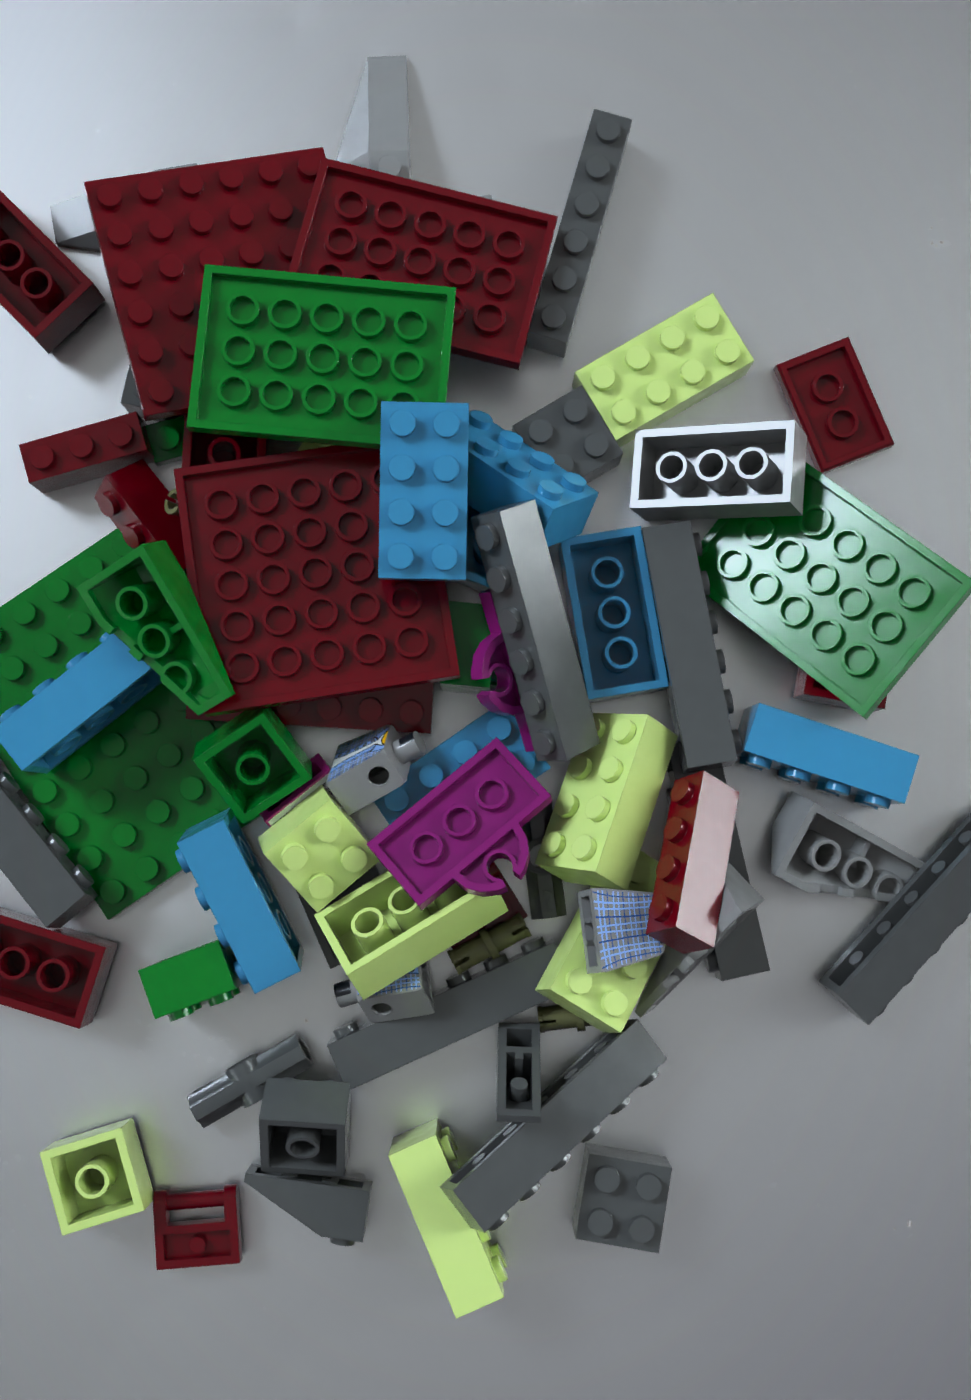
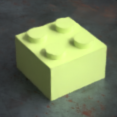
[258,785,379,913]
[40,1118,154,1236]

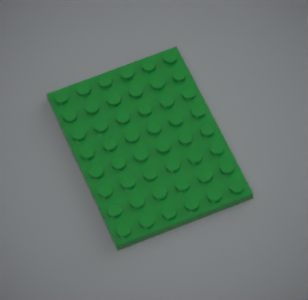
[0,528,261,920]

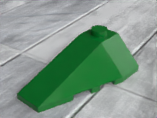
[76,540,235,716]

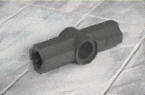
[521,793,567,920]
[187,1033,314,1128]

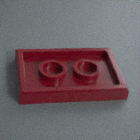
[773,337,894,474]

